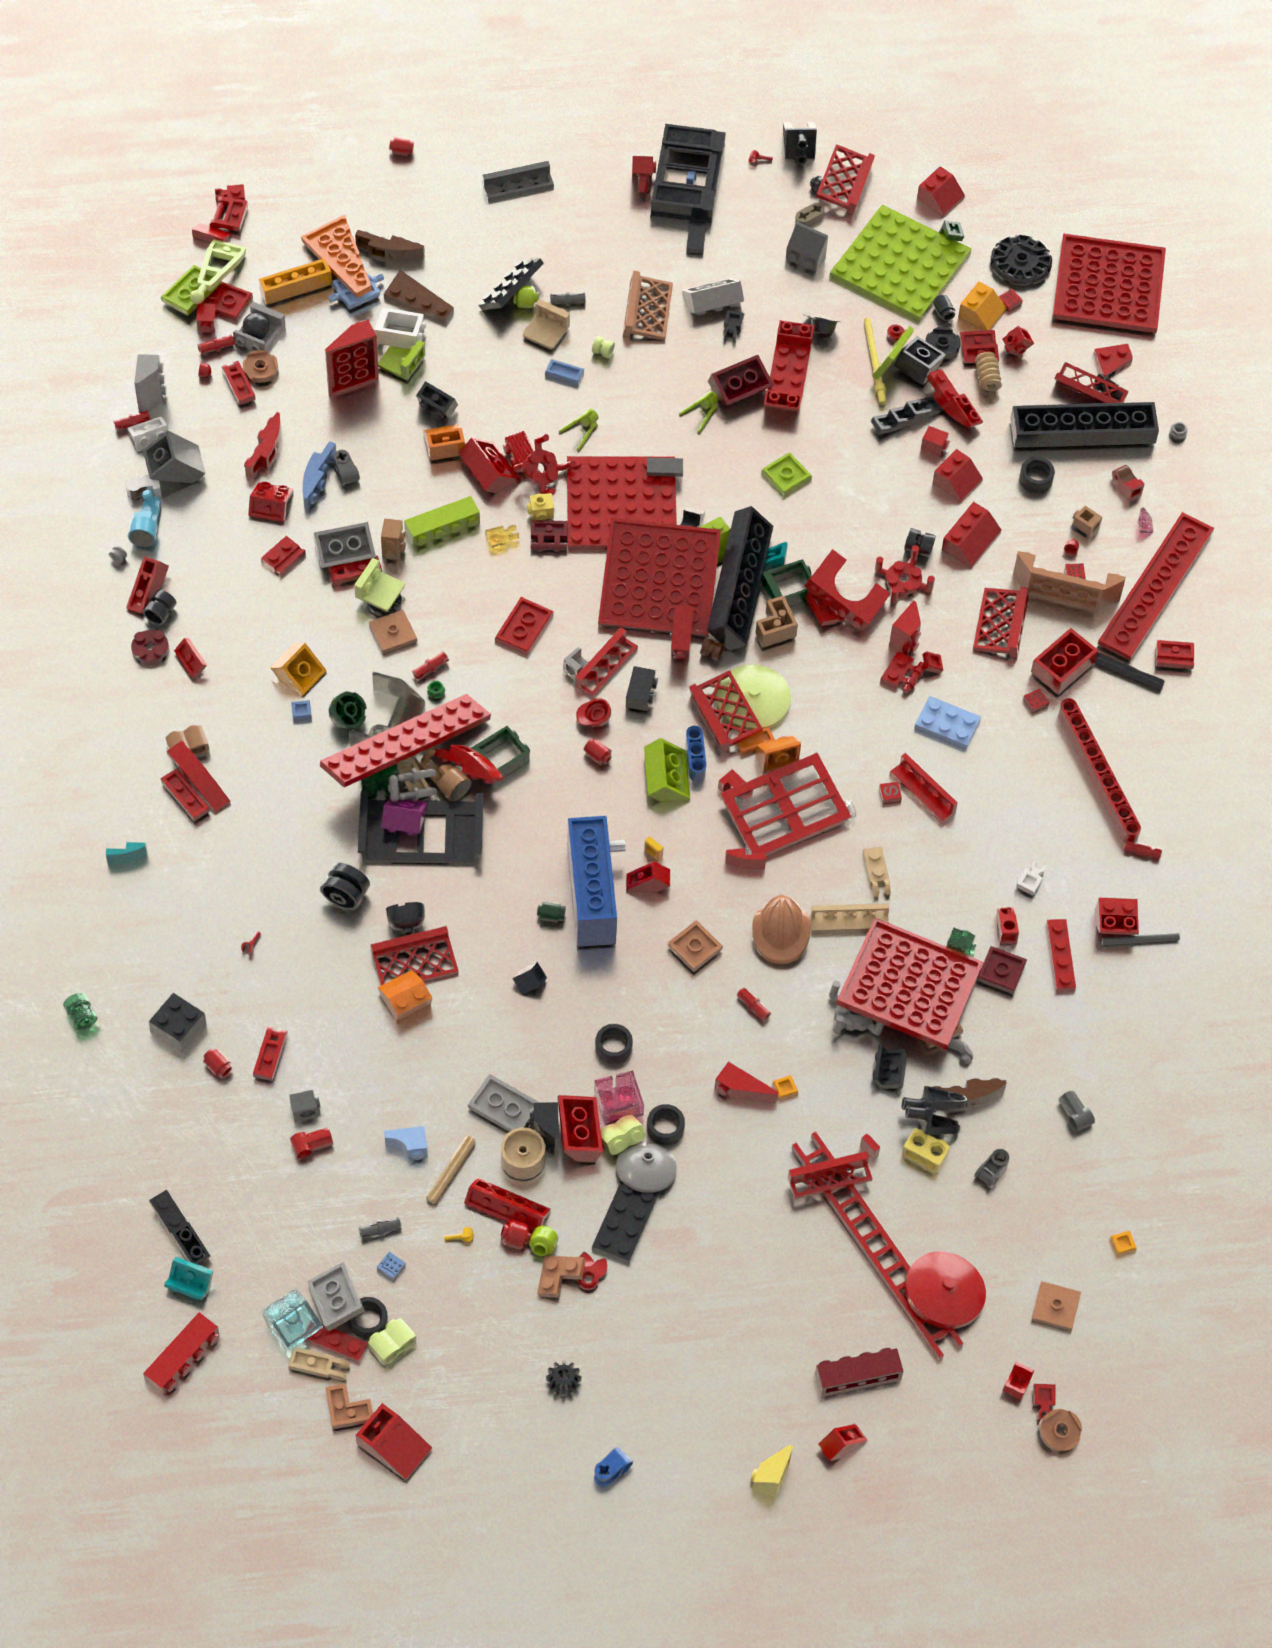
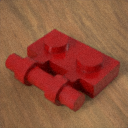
[880,651,925,693]

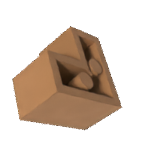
[755,596,798,647]

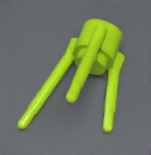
[679,391,719,433]
[559,408,599,451]

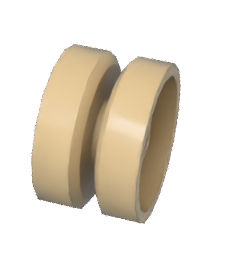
[501,1127,545,1180]

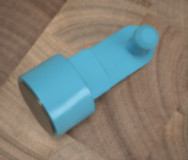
[128,490,161,547]

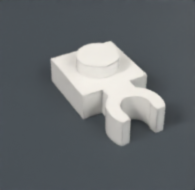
[1016,861,1046,895]

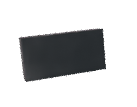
[686,222,706,254]

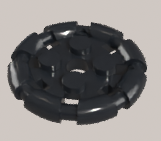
[990,234,1053,286]

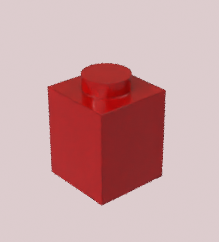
[196,304,217,332]
[921,426,950,457]

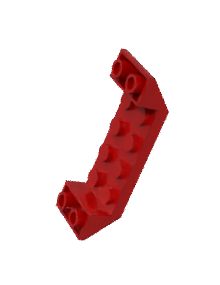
[764,320,814,411]

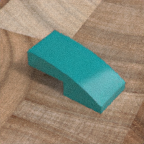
[106,842,148,865]

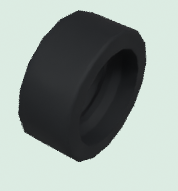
[1019,457,1055,492]
[595,1024,633,1063]
[647,1104,685,1145]
[348,1297,388,1339]

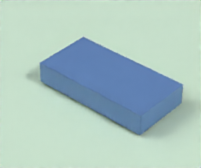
[545,359,584,386]

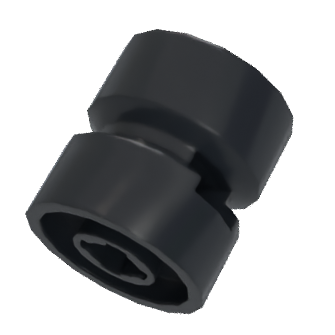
[904,528,936,558]
[143,590,177,625]

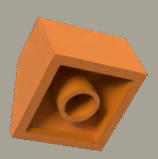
[756,735,801,773]
[377,970,433,1022]

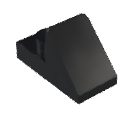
[680,507,705,527]

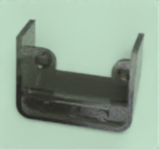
[349,671,425,747]

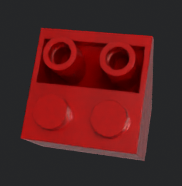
[1095,897,1139,935]

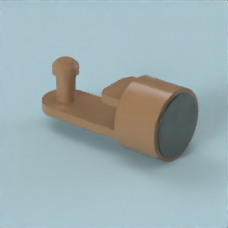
[415,747,471,801]

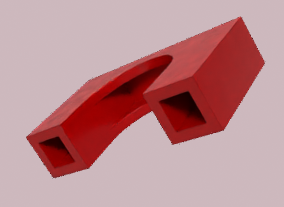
[804,549,891,631]

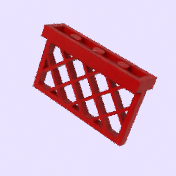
[816,144,876,216]
[973,587,1029,658]
[689,670,763,754]
[370,926,459,985]

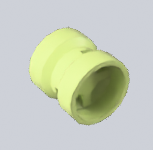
[591,336,615,359]

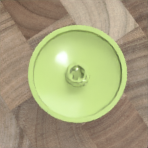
[716,664,791,730]

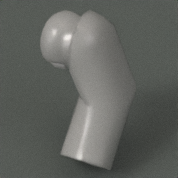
[948,1038,973,1064]

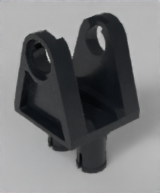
[783,122,817,165]
[901,1086,967,1135]

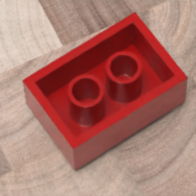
[1031,628,1098,694]

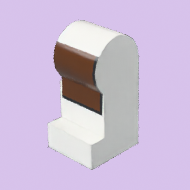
[126,475,162,499]

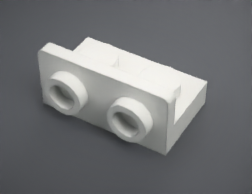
[127,417,169,452]

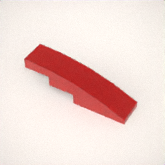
[166,740,231,813]

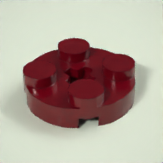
[131,630,169,665]

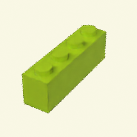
[404,496,480,547]

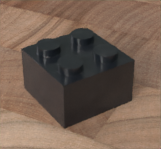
[148,993,207,1052]

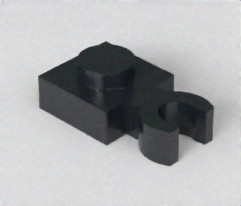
[723,310,745,340]

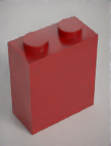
[671,605,694,660]

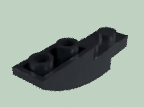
[149,1190,211,1265]

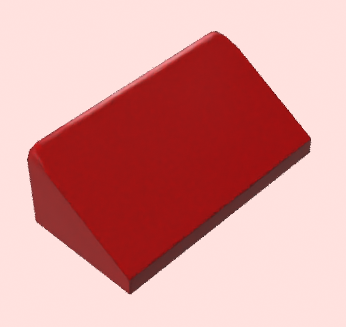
[192,223,231,243]

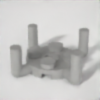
[829,980,884,1035]

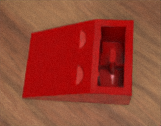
[355,1403,432,1480]

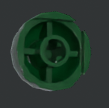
[328,691,367,729]

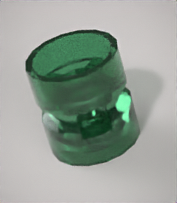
[63,993,98,1030]

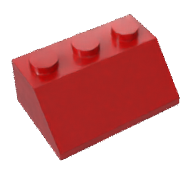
[458,437,521,493]
[941,501,1002,568]
[557,1095,603,1162]

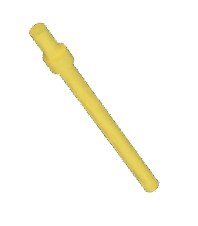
[864,318,887,405]

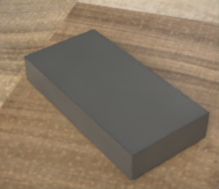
[647,458,683,477]

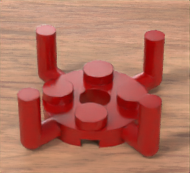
[513,434,576,495]
[875,545,935,604]

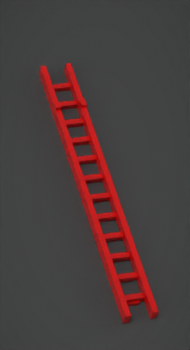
[791,1131,964,1361]

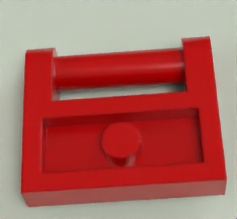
[209,196,248,232]

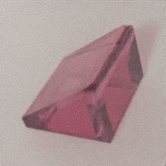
[1138,507,1154,533]

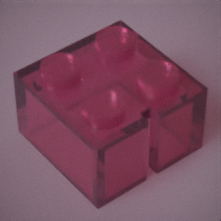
[594,1070,644,1125]

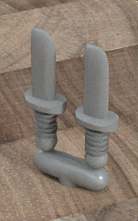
[388,768,438,802]

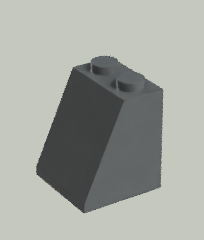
[143,431,206,483]

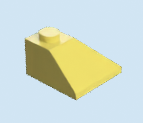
[750,1445,793,1498]

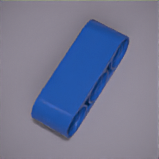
[685,725,707,782]

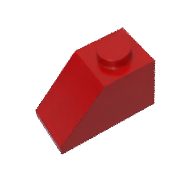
[626,861,670,893]
[818,1424,868,1461]

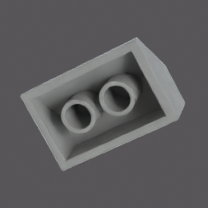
[682,278,744,315]
[134,354,167,413]
[313,522,376,568]

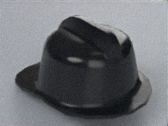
[803,313,841,338]

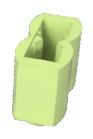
[601,1115,646,1155]
[368,1318,417,1366]

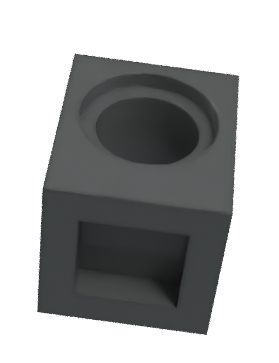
[289,1090,321,1121]

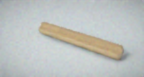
[426,1136,475,1204]

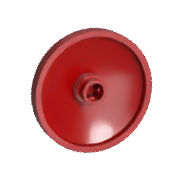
[904,1251,986,1329]

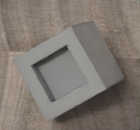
[563,647,588,679]

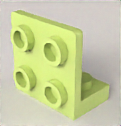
[354,558,405,612]

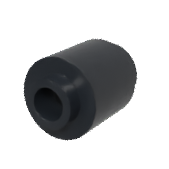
[933,295,955,321]

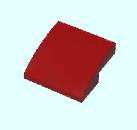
[959,330,999,364]

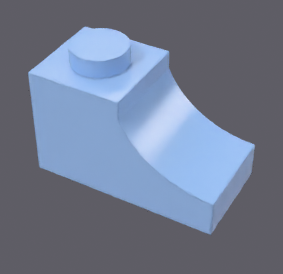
[384,1126,428,1160]

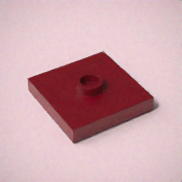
[977,946,1027,994]

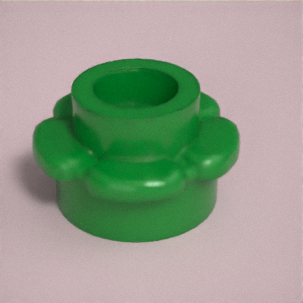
[427,681,445,698]

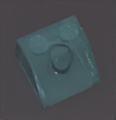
[261,1288,323,1350]

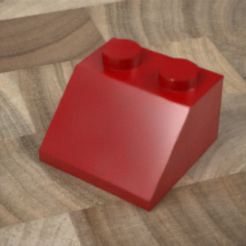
[917,166,965,217]
[932,449,983,503]
[889,600,921,655]

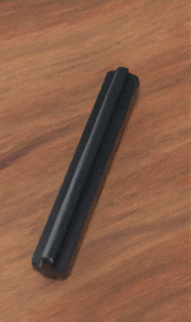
[1095,652,1165,690]

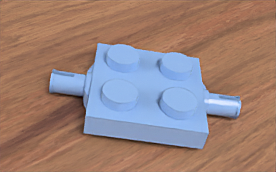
[328,271,384,310]

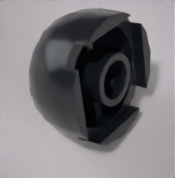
[386,902,425,935]

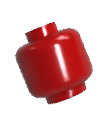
[500,1220,532,1249]

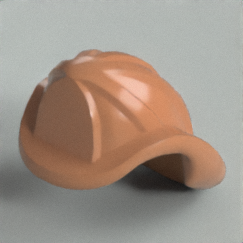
[752,895,811,964]

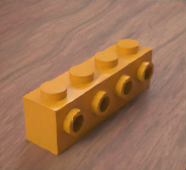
[259,258,332,305]

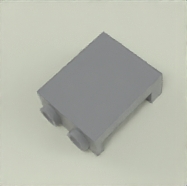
[233,302,285,351]

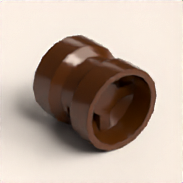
[700,637,725,661]

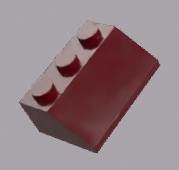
[707,354,774,406]

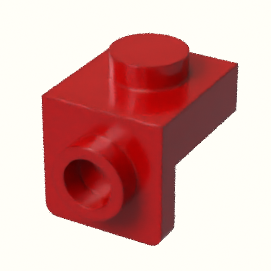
[1002,1362,1034,1400]

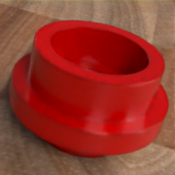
[887,324,905,341]

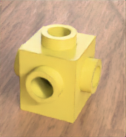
[527,493,554,520]

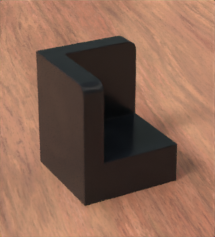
[512,962,547,994]

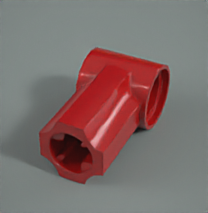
[290,1127,333,1159]

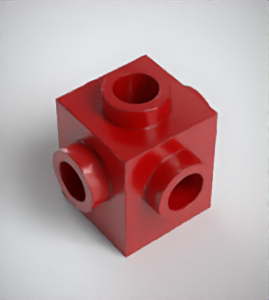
[1002,326,1034,356]

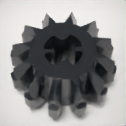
[546,1360,582,1397]

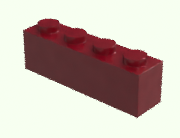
[815,1348,904,1396]

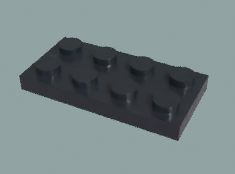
[478,258,544,310]
[592,1181,660,1264]

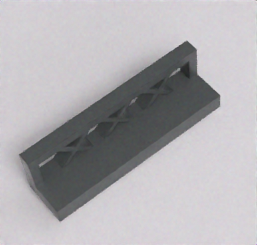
[482,161,554,201]

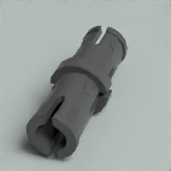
[550,292,586,306]
[358,1216,402,1240]

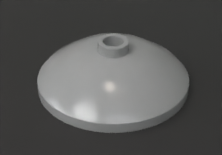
[616,1141,677,1193]

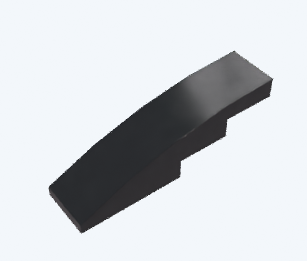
[871,397,943,435]

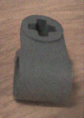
[333,449,360,486]
[974,1149,1010,1189]

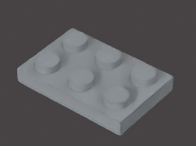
[468,1074,539,1132]
[307,1262,365,1331]

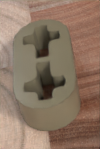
[795,203,825,226]

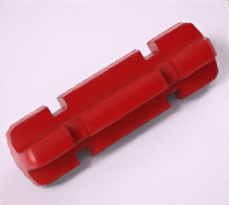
[1124,840,1162,859]

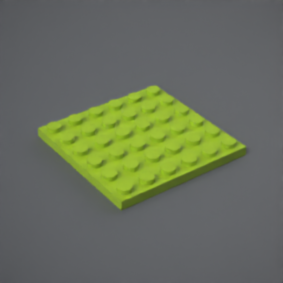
[829,204,972,321]

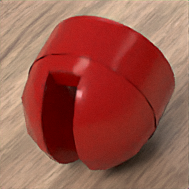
[198,363,212,377]
[1064,539,1079,555]

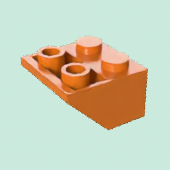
[423,424,465,461]

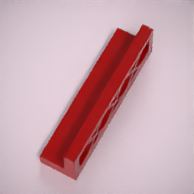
[1054,362,1129,403]
[575,627,638,698]
[890,753,958,825]
[788,1151,873,1200]
[464,1177,551,1233]

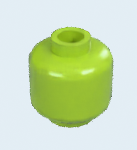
[514,286,538,309]
[529,1226,559,1256]

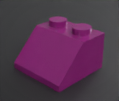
[381,797,428,835]

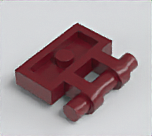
[530,520,568,552]

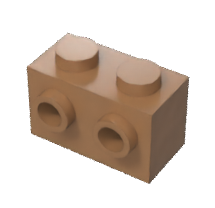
[381,518,406,559]

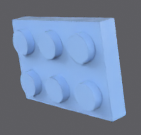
[914,696,981,749]

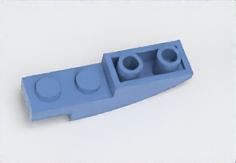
[302,441,336,509]

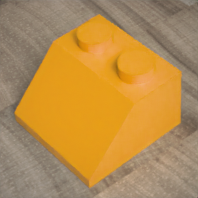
[958,281,1006,330]
[270,642,327,695]

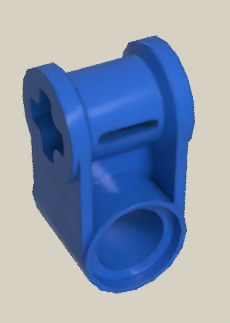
[594,1447,633,1487]

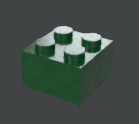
[359,763,400,799]

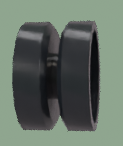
[320,862,370,910]

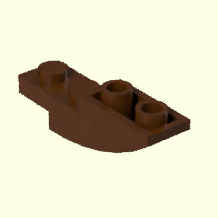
[355,229,425,261]
[933,1078,1007,1111]

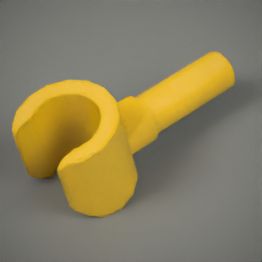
[444,1227,474,1243]

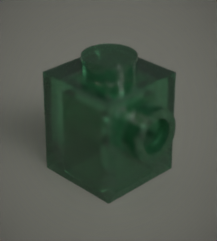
[946,928,977,956]

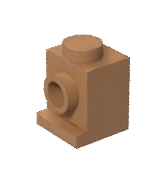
[1072,505,1102,538]

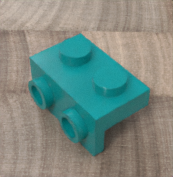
[164,1257,214,1300]

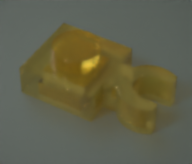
[485,525,519,548]

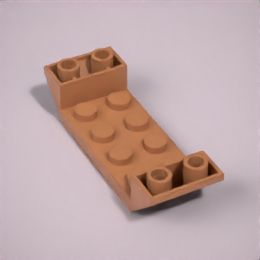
[1013,551,1126,611]

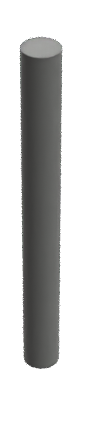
[1102,932,1180,945]

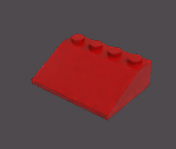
[325,319,379,396]

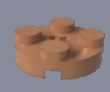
[242,350,278,383]
[1039,1409,1082,1452]

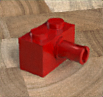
[632,156,656,193]

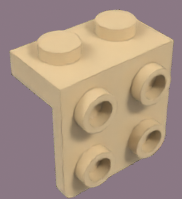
[523,299,570,349]

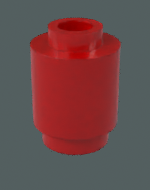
[389,137,414,156]
[583,738,612,765]
[203,1049,232,1078]

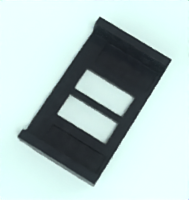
[650,123,726,226]
[358,791,484,865]

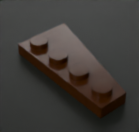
[383,270,454,324]

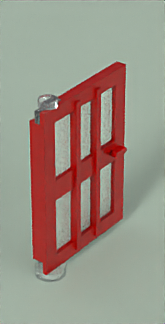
[720,752,856,856]

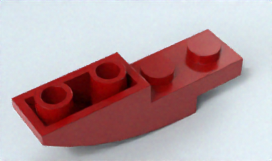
[926,369,983,428]
[244,412,281,479]
[434,745,503,784]

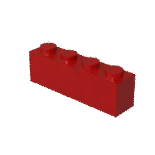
[143,1312,219,1396]

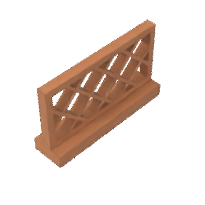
[622,270,673,341]

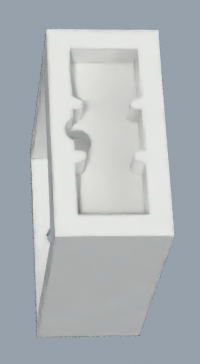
[375,308,426,349]

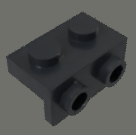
[872,1045,908,1089]

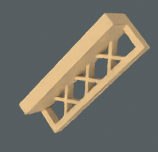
[810,903,890,934]

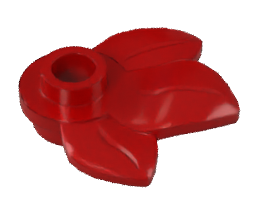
[573,1251,608,1290]

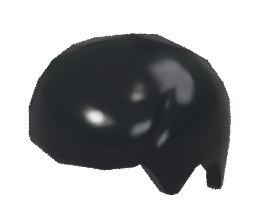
[242,312,270,339]

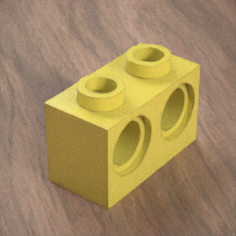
[902,1128,951,1174]

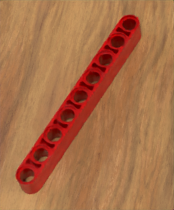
[1058,698,1141,843]

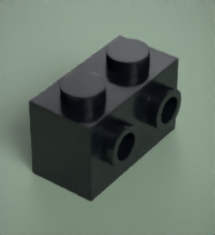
[416,381,458,420]
[625,666,658,711]

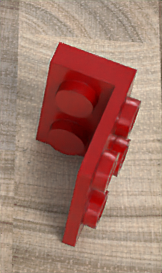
[248,481,294,522]

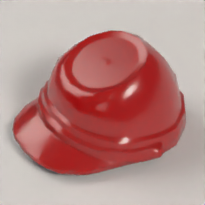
[576,698,611,727]

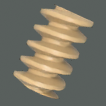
[975,352,1002,392]

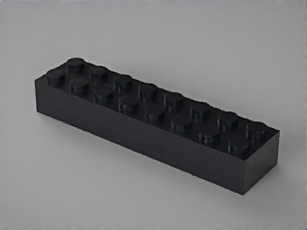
[1010,402,1159,448]
[707,506,774,651]

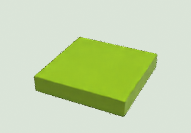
[761,452,812,497]

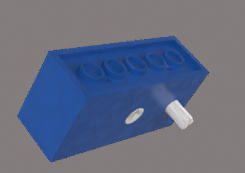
[567,816,626,947]

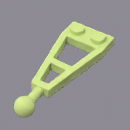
[190,239,246,304]

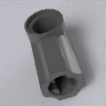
[1058,1091,1095,1132]

